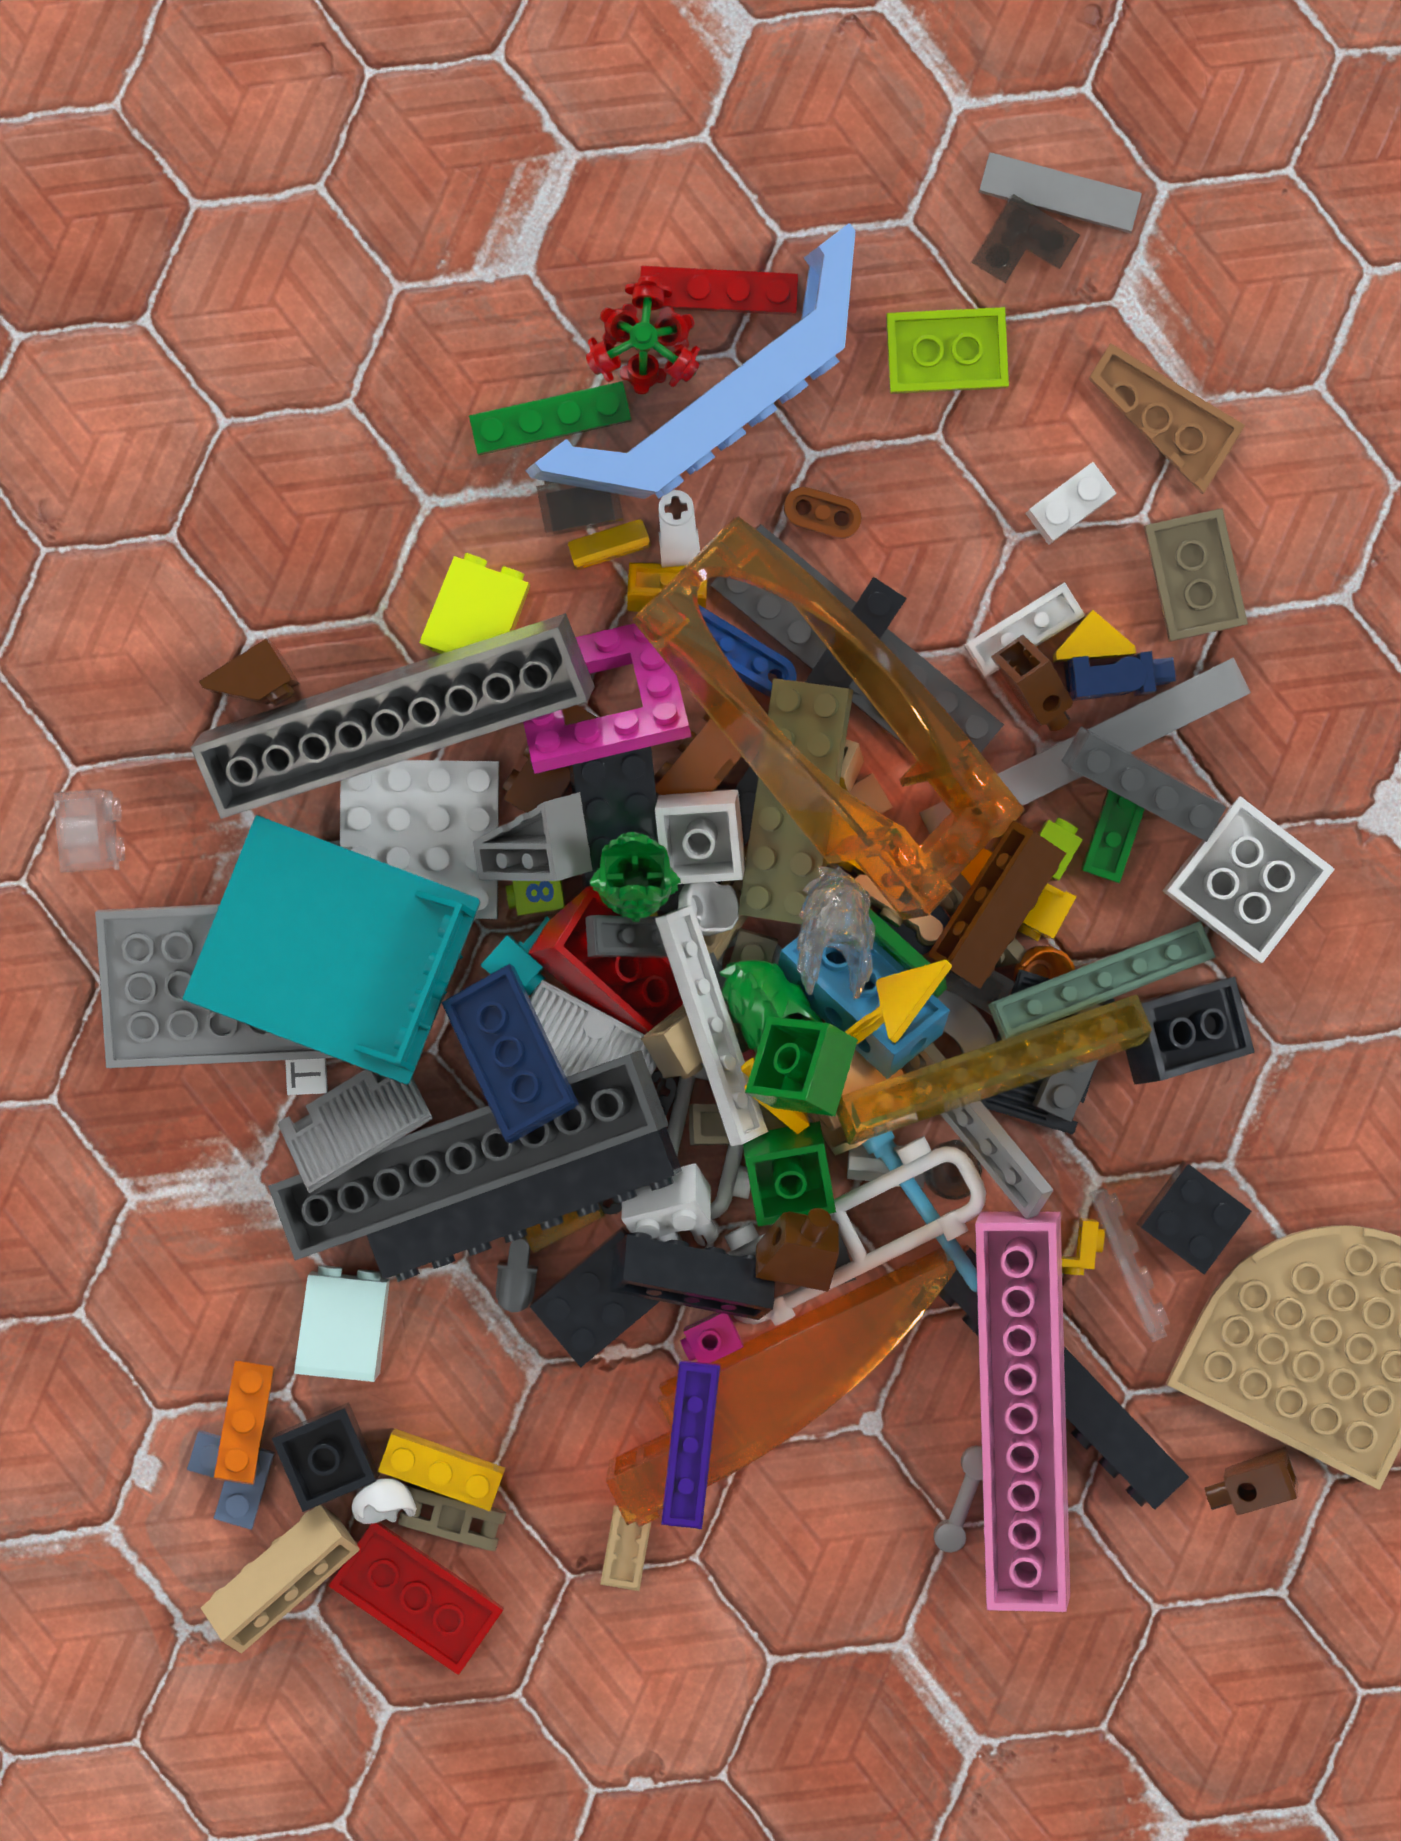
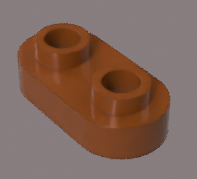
[784,487,862,539]

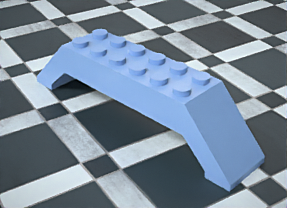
[525,223,856,499]

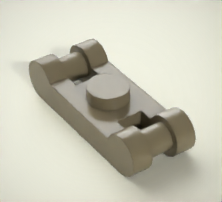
[397,1484,506,1551]

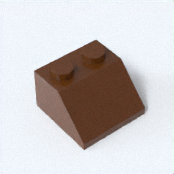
[199,638,300,706]

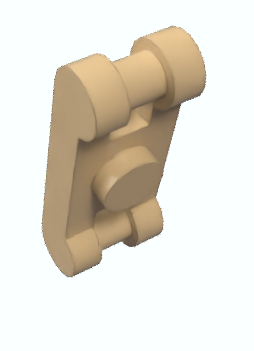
[849,875,943,946]

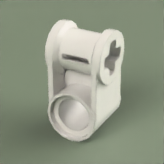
[658,490,701,568]

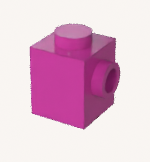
[680,1312,743,1363]

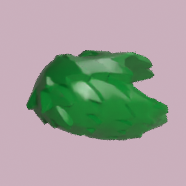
[590,832,681,922]
[719,960,823,1055]

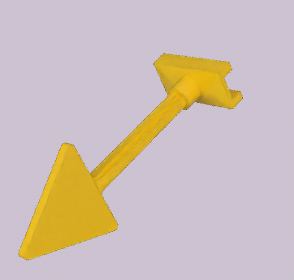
[741,960,952,1134]

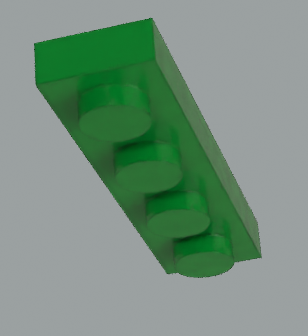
[469,381,632,456]

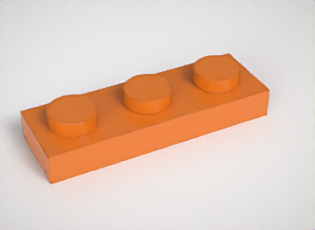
[214,1360,275,1485]

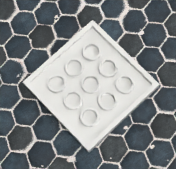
[340,760,499,919]

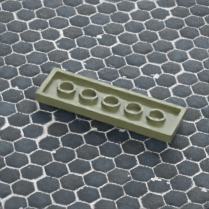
[738,678,853,927]

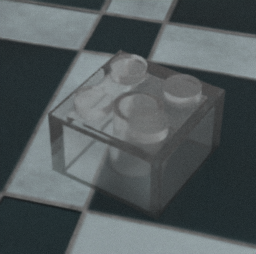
[53,789,125,874]

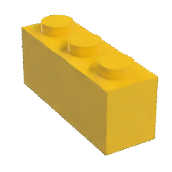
[378,1428,505,1511]

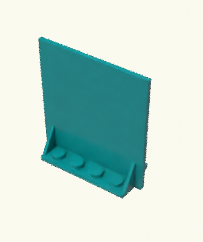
[182,815,480,1085]

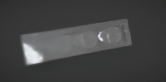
[1088,1187,1170,1342]

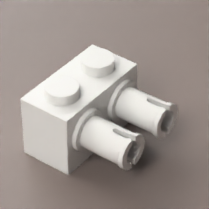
[621,1163,719,1246]

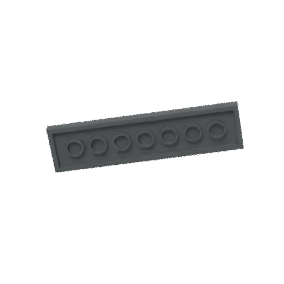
[711,524,1004,786]

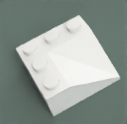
[1163,796,1335,964]

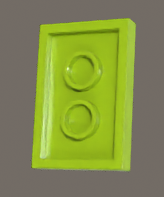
[886,307,1009,394]

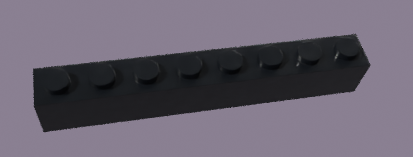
[367,1127,682,1282]
[933,1245,1189,1510]

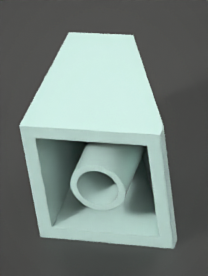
[294,1266,390,1382]

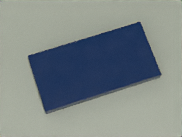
[441,964,579,1143]

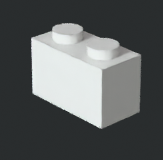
[1026,462,1117,545]

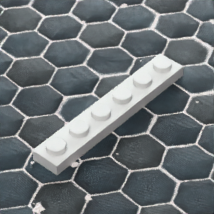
[655,905,768,1146]

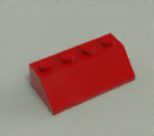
[528,886,683,1035]

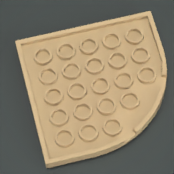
[1166,1225,1401,1490]

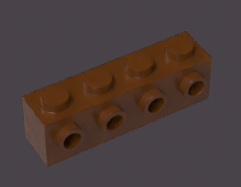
[927,820,1066,989]

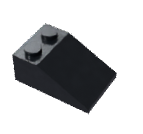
[1114,977,1255,1085]

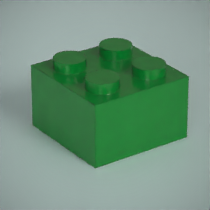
[745,1016,858,1116]
[743,1121,836,1226]

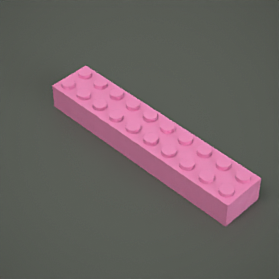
[975,1212,1070,1612]

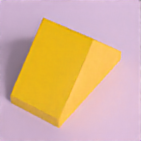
[1053,610,1136,662]

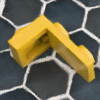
[1062,1218,1105,1275]

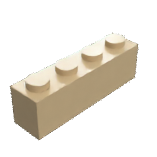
[201,1505,360,1654]

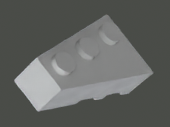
[473,792,592,881]

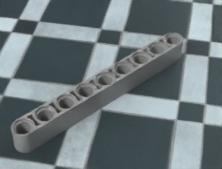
[919,657,1251,848]

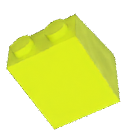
[419,553,530,654]

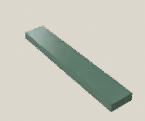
[988,921,1216,1041]

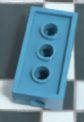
[778,907,950,1079]

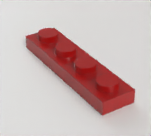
[640,266,798,315]

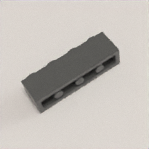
[1062,726,1226,842]

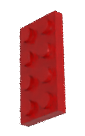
[329,1522,504,1675]

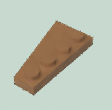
[1089,343,1245,494]

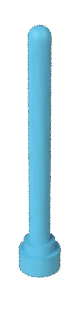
[862,1125,977,1292]

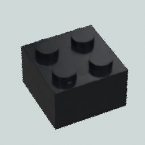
[1136,1161,1252,1275]
[272,1402,380,1512]

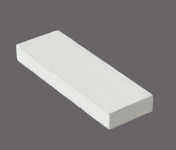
[964,582,1086,679]

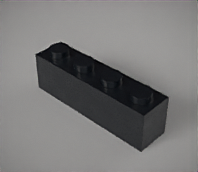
[610,1232,775,1320]

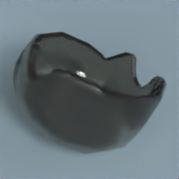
[923,1139,982,1201]

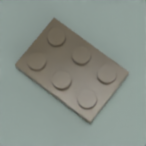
[1144,508,1248,642]

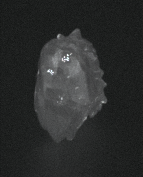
[797,866,876,1000]

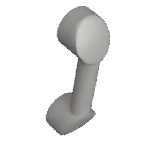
[933,1446,983,1553]

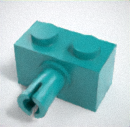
[481,916,551,996]

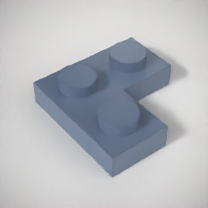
[187,1430,275,1530]

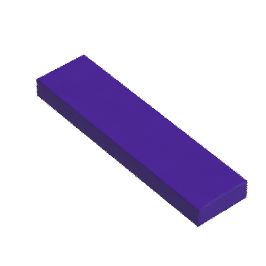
[661,1360,720,1529]

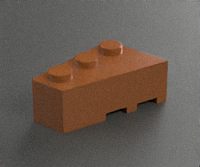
[654,696,766,795]

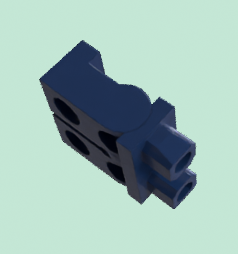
[1064,651,1176,701]

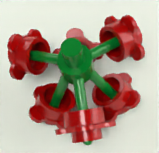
[586,276,700,394]

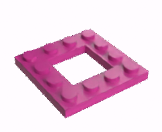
[523,619,692,774]

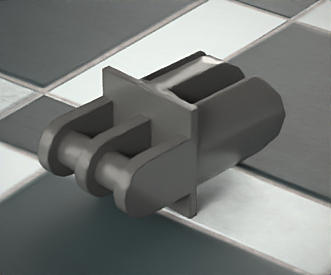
[496,1237,538,1312]

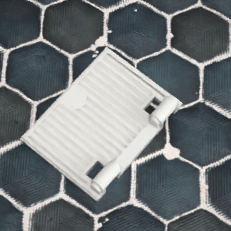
[530,980,657,1077]

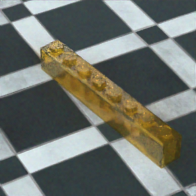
[836,994,1153,1145]

